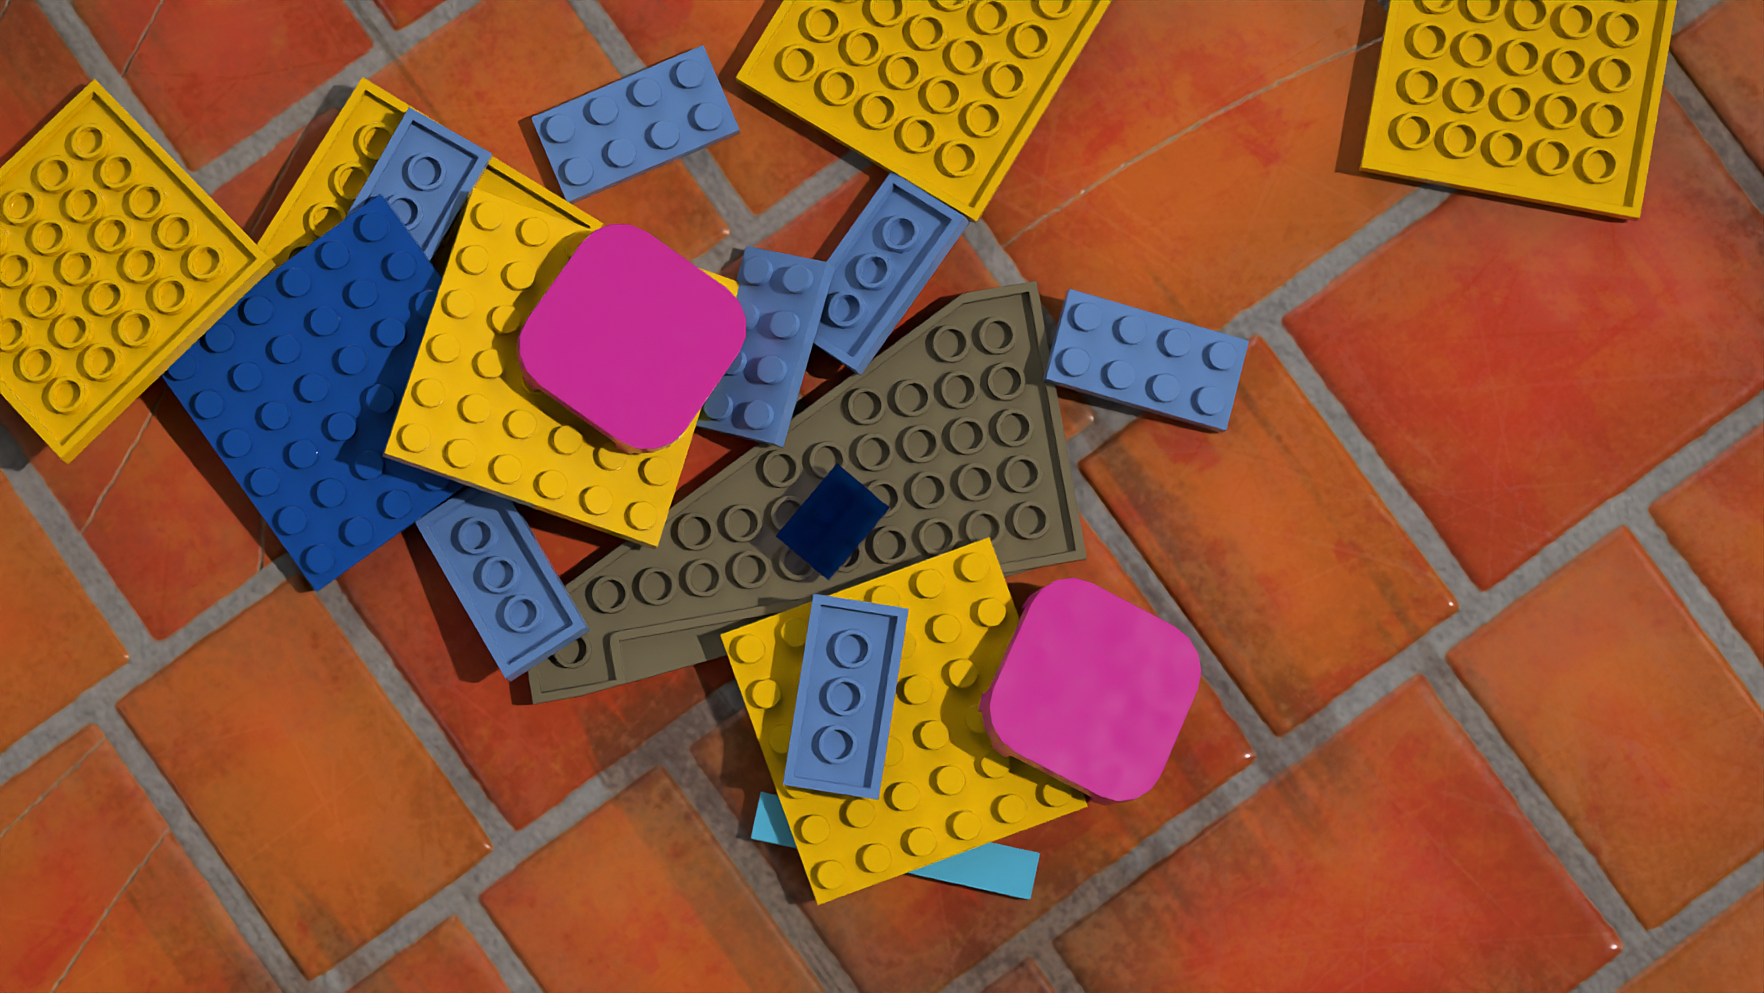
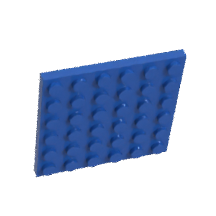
[161,194,466,592]

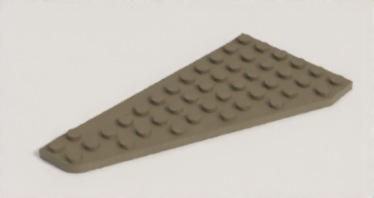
[528,281,1087,705]

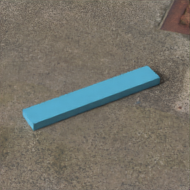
[751,792,1040,900]

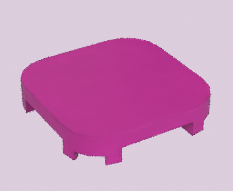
[516,224,746,454]
[978,578,1201,806]

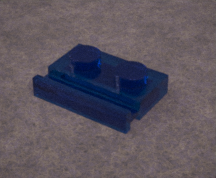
[776,463,890,582]

